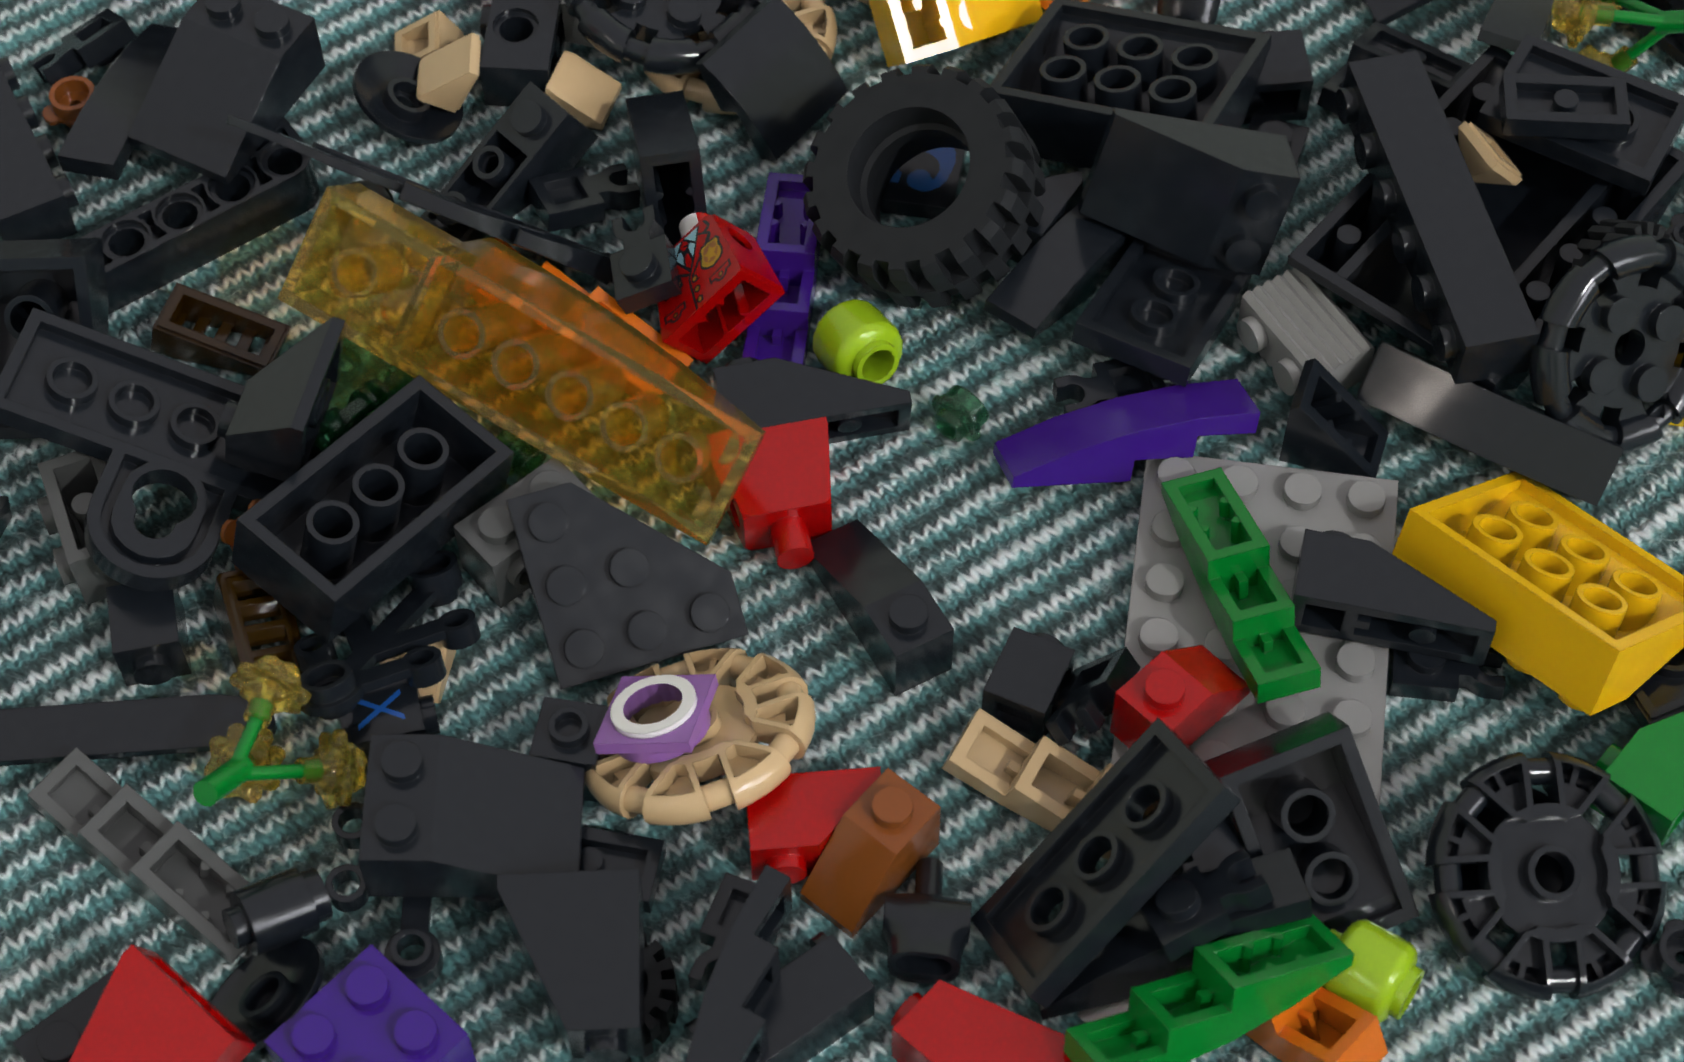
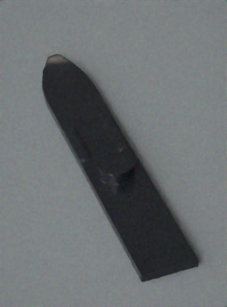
[0,694,277,766]

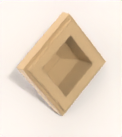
[1458,121,1523,186]

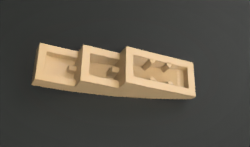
[941,708,1154,860]

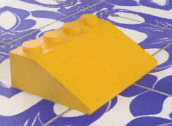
[1392,471,1684,716]

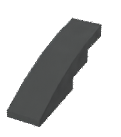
[27,747,250,964]

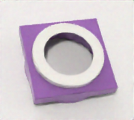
[593,674,719,764]

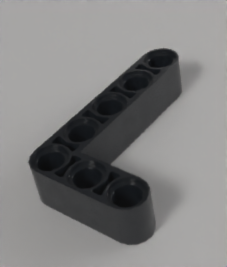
[78,117,320,315]

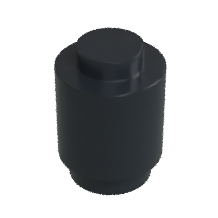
[222,867,333,957]

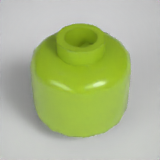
[812,299,903,384]
[1322,919,1425,1024]

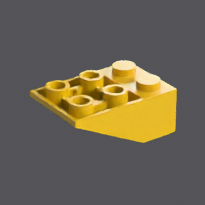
[868,0,1043,67]

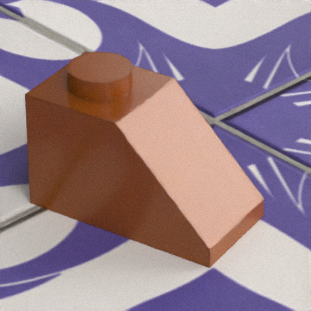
[800,768,941,938]

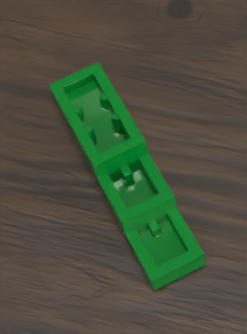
[1161,467,1321,704]
[1063,914,1354,1062]

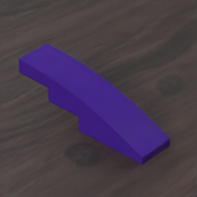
[742,172,821,365]
[993,379,1261,488]

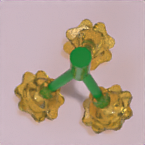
[1551,0,1684,72]
[193,655,367,810]

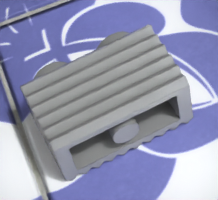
[1237,268,1375,396]

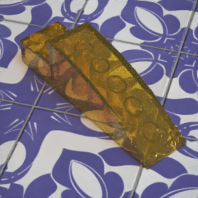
[277,183,766,546]

